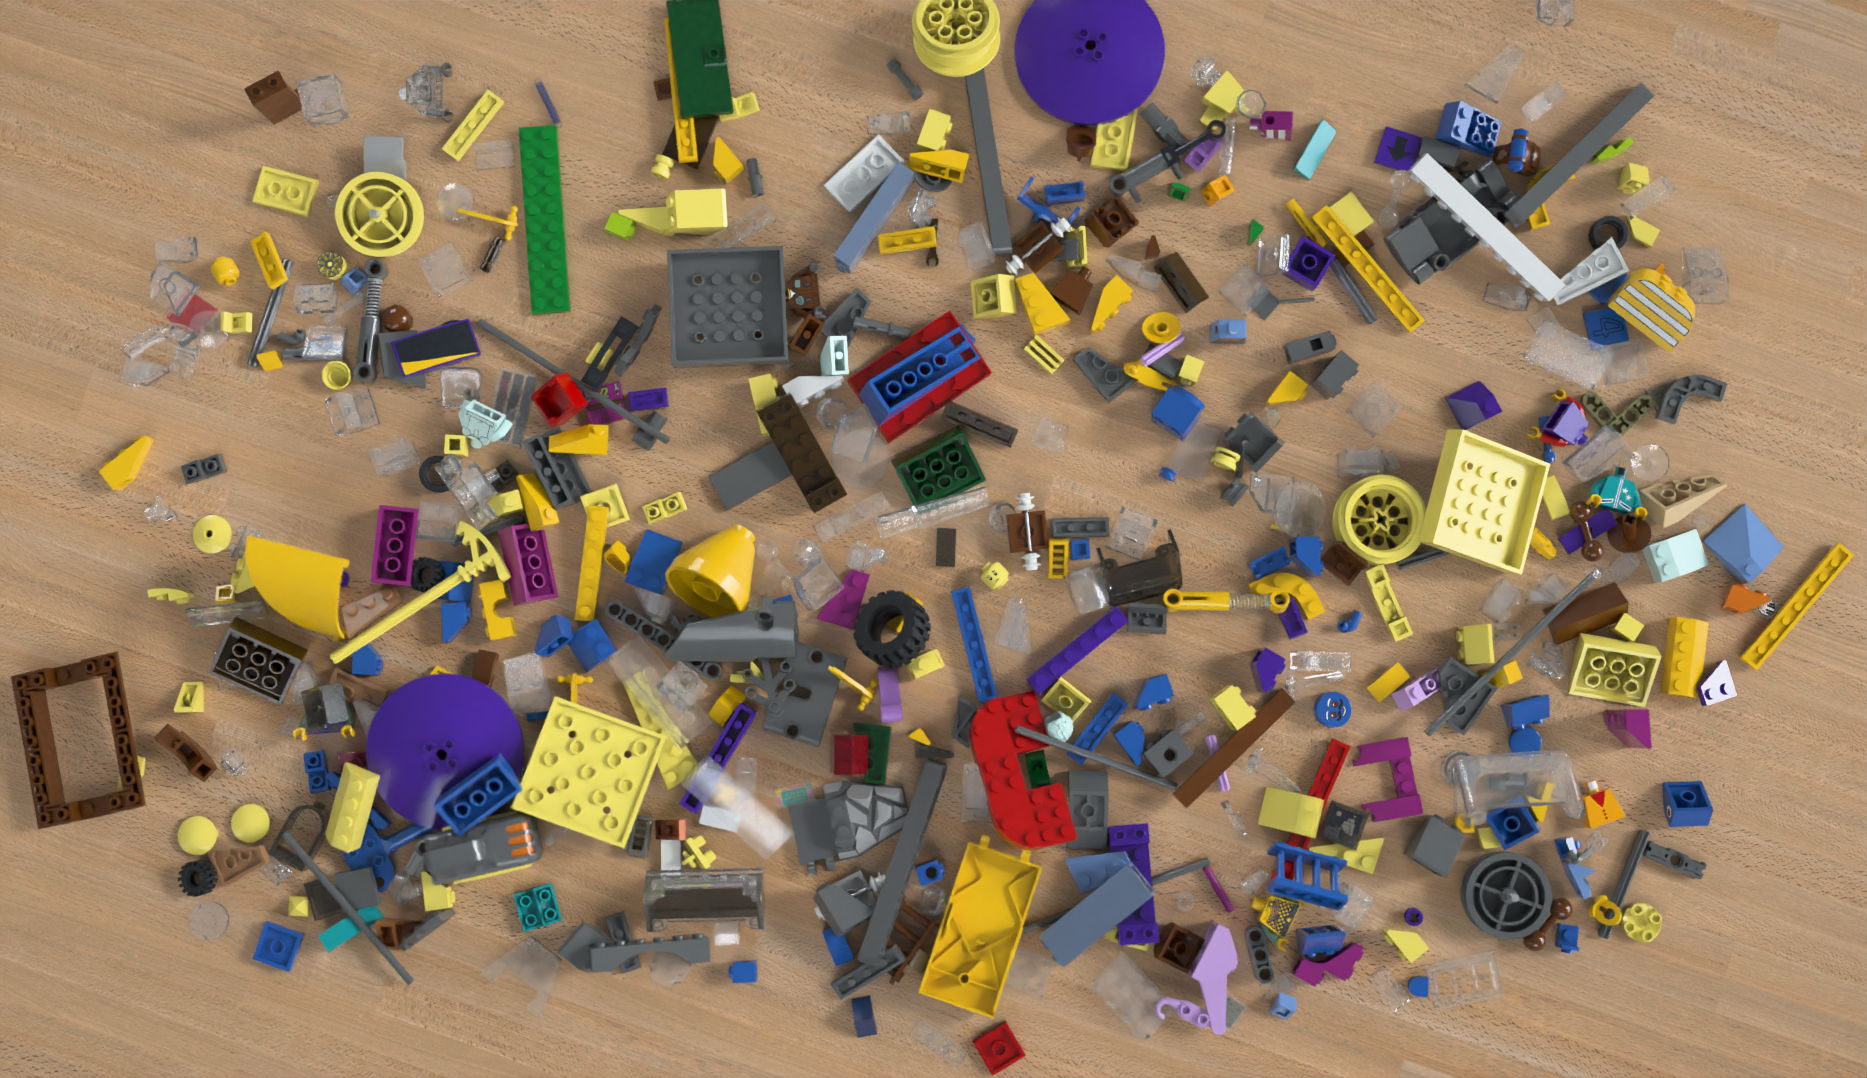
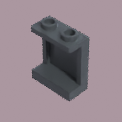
[1223,411,1285,473]

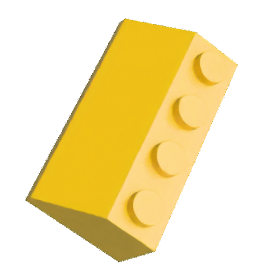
[1660,617,1708,699]

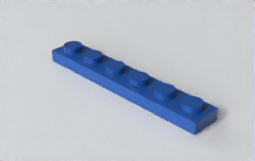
[951,587,998,704]

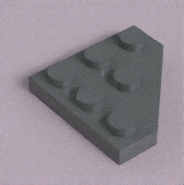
[1438,656,1498,735]
[399,908,456,952]

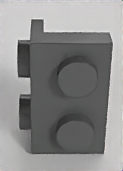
[1127,602,1168,635]

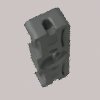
[1643,841,1707,879]

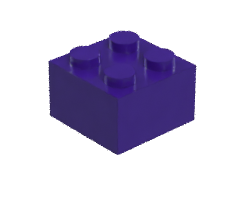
[1280,236,1335,292]

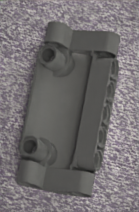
[1383,159,1521,284]

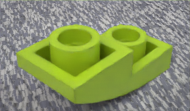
[1592,137,1634,165]

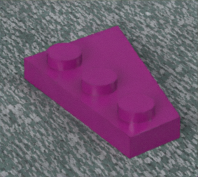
[816,569,870,630]

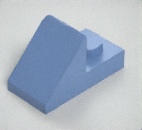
[1562,861,1596,899]

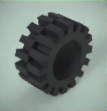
[410,557,445,593]
[178,860,218,897]

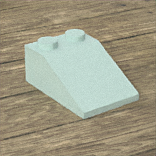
[1642,529,1709,583]

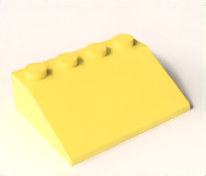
[1568,633,1662,707]

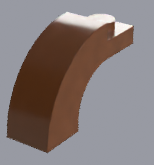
[154,724,218,782]

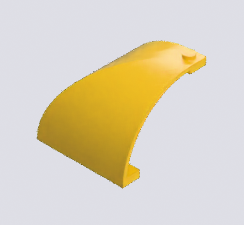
[246,535,350,643]

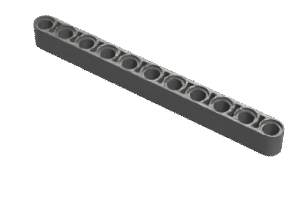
[965,68,1012,256]
[1503,82,1654,228]
[858,758,947,968]

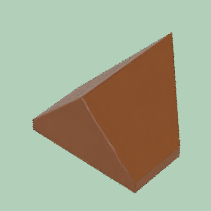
[376,918,422,950]

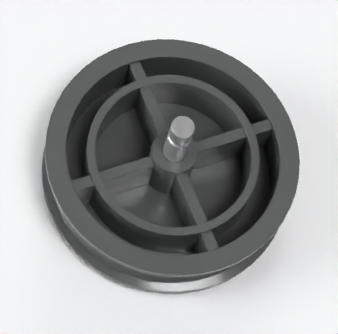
[1461,851,1552,939]

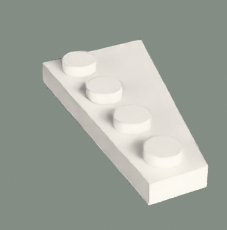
[1553,237,1629,306]

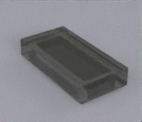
[936,528,956,567]

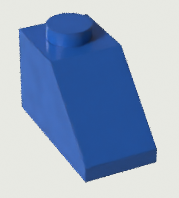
[441,602,472,643]
[534,614,575,658]
[352,635,383,675]
[1113,721,1145,766]
[822,927,855,966]

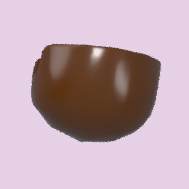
[381,304,413,332]

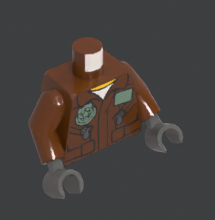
[785,260,827,319]

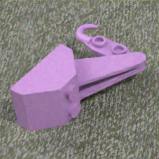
[1155,920,1238,1035]

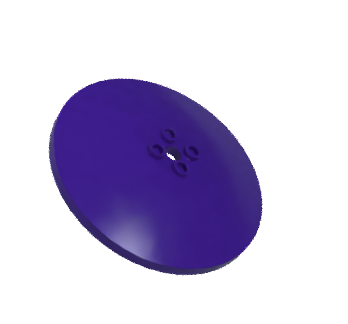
[1014,0,1165,126]
[366,673,525,829]

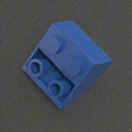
[1289,537,1323,578]
[1133,674,1175,711]

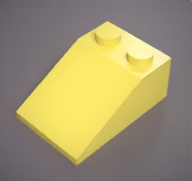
[1258,787,1324,839]

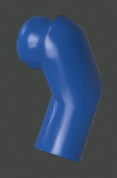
[1337,610,1363,633]

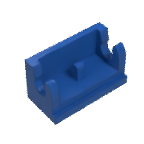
[1044,181,1085,205]
[1247,546,1291,581]

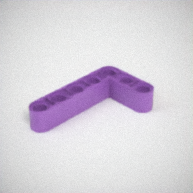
[877,666,903,723]

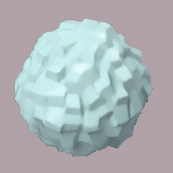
[1044,711,1073,742]

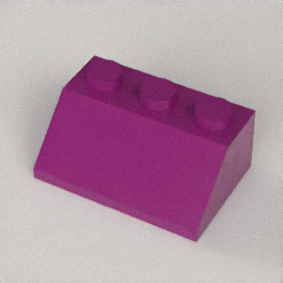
[1604,709,1652,749]

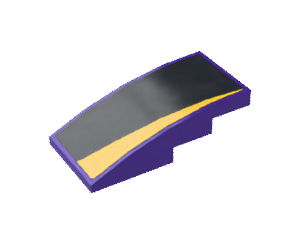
[391,319,481,379]

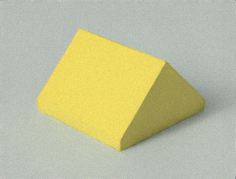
[1041,677,1091,722]

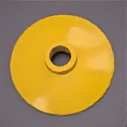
[1142,312,1181,344]

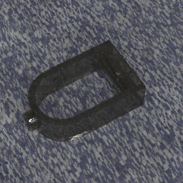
[268,801,330,872]

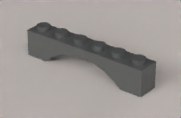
[589,933,711,973]

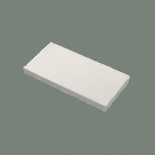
[824,134,904,214]

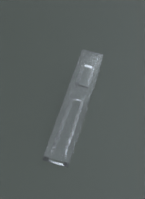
[873,486,991,539]

